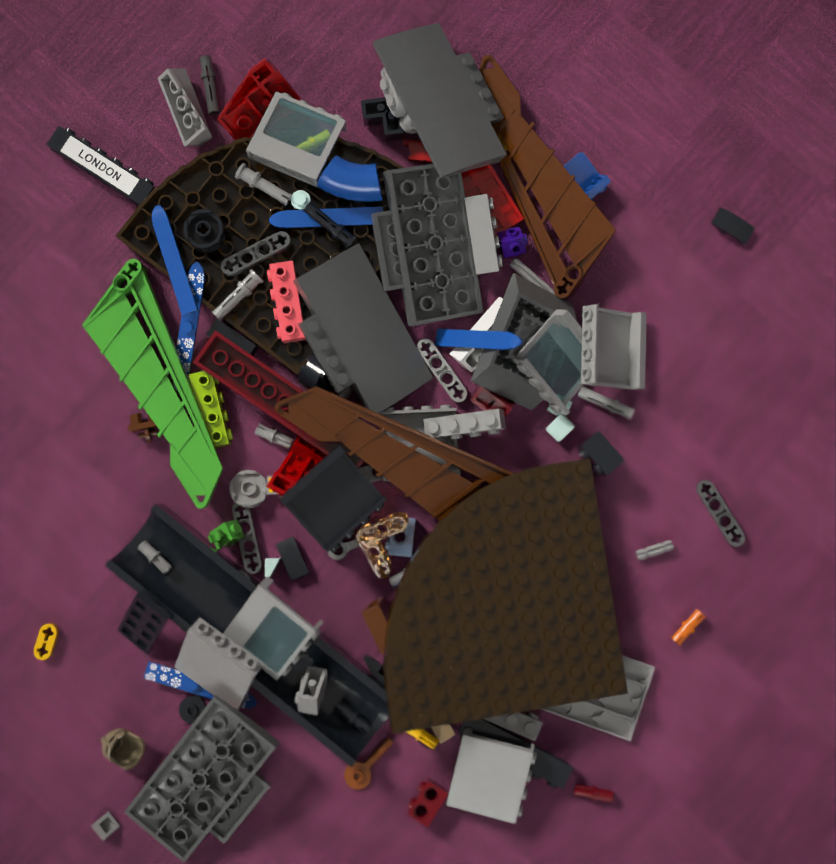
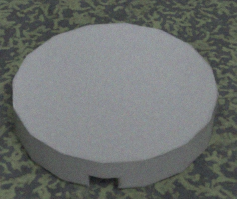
[229,470,267,508]

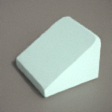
[546,414,575,442]
[265,558,282,578]

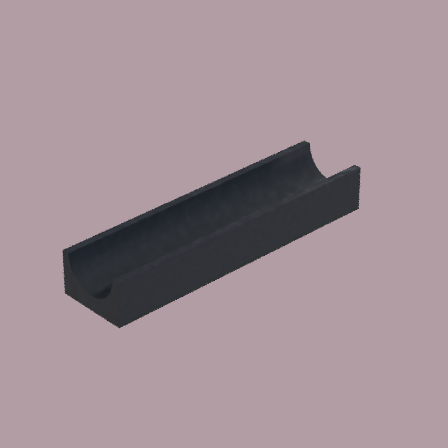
[104,504,389,767]

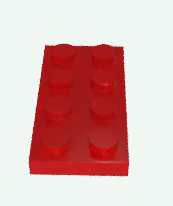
[461,164,524,236]

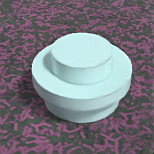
[291,190,310,210]

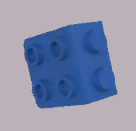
[564,152,611,201]

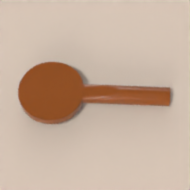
[344,737,394,789]

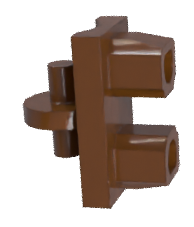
[127,413,158,443]

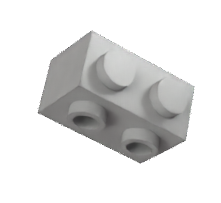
[295,666,327,715]

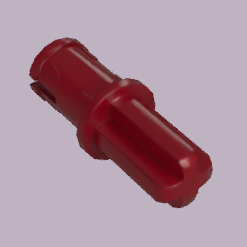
[573,784,613,803]

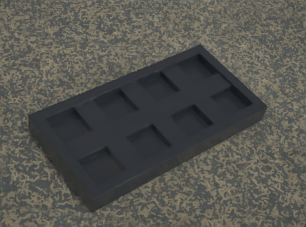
[117,590,171,655]

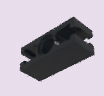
[206,319,258,356]

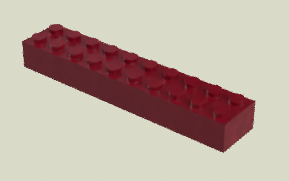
[193,330,364,469]

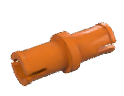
[671,609,706,646]

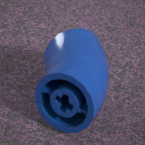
[317,155,383,202]

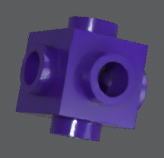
[497,227,528,258]

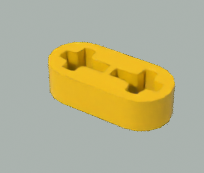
[34,623,59,660]

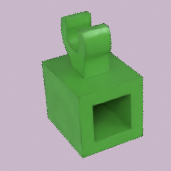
[208,520,245,550]

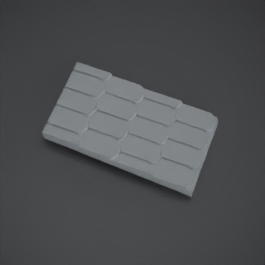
[541,655,655,741]

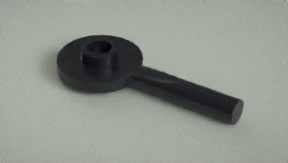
[179,694,206,724]

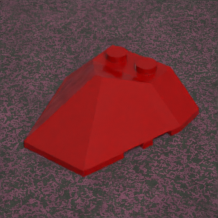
[217,58,311,140]
[266,435,326,495]

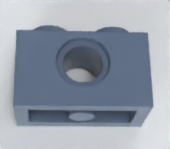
[385,516,416,557]

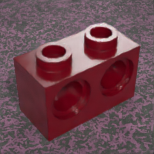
[470,386,515,417]
[407,777,449,828]

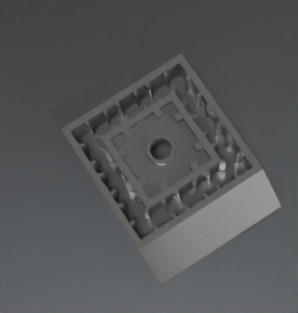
[470,273,577,410]

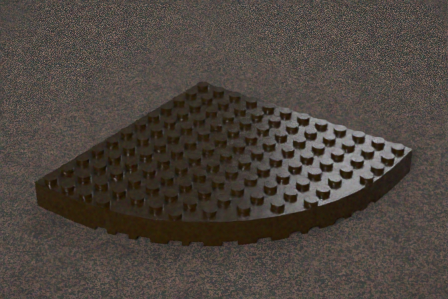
[115,131,404,376]
[383,458,628,734]

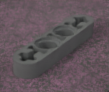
[221,231,291,276]
[695,480,745,547]
[232,503,263,574]

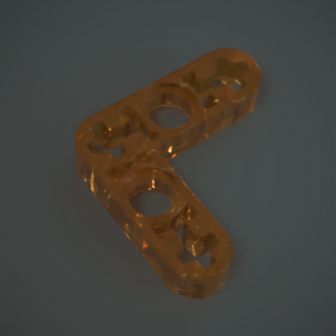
[356,512,409,578]

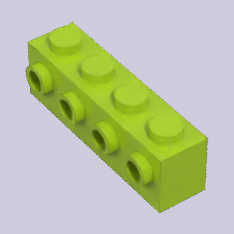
[189,371,233,449]

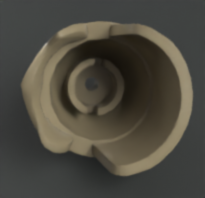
[100,728,145,770]

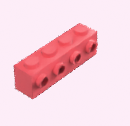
[267,260,306,343]

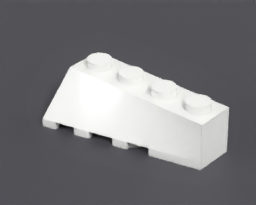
[450,297,503,372]

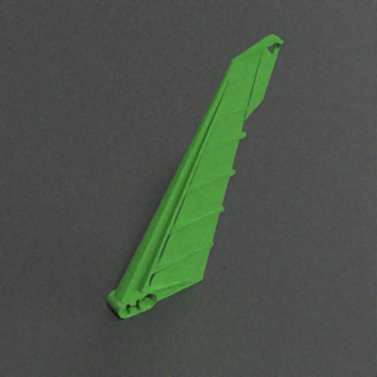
[82,259,223,509]

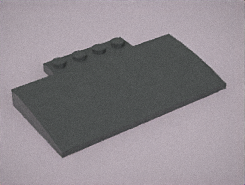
[372,23,507,178]
[371,164,483,326]
[293,243,433,413]
[124,695,280,863]

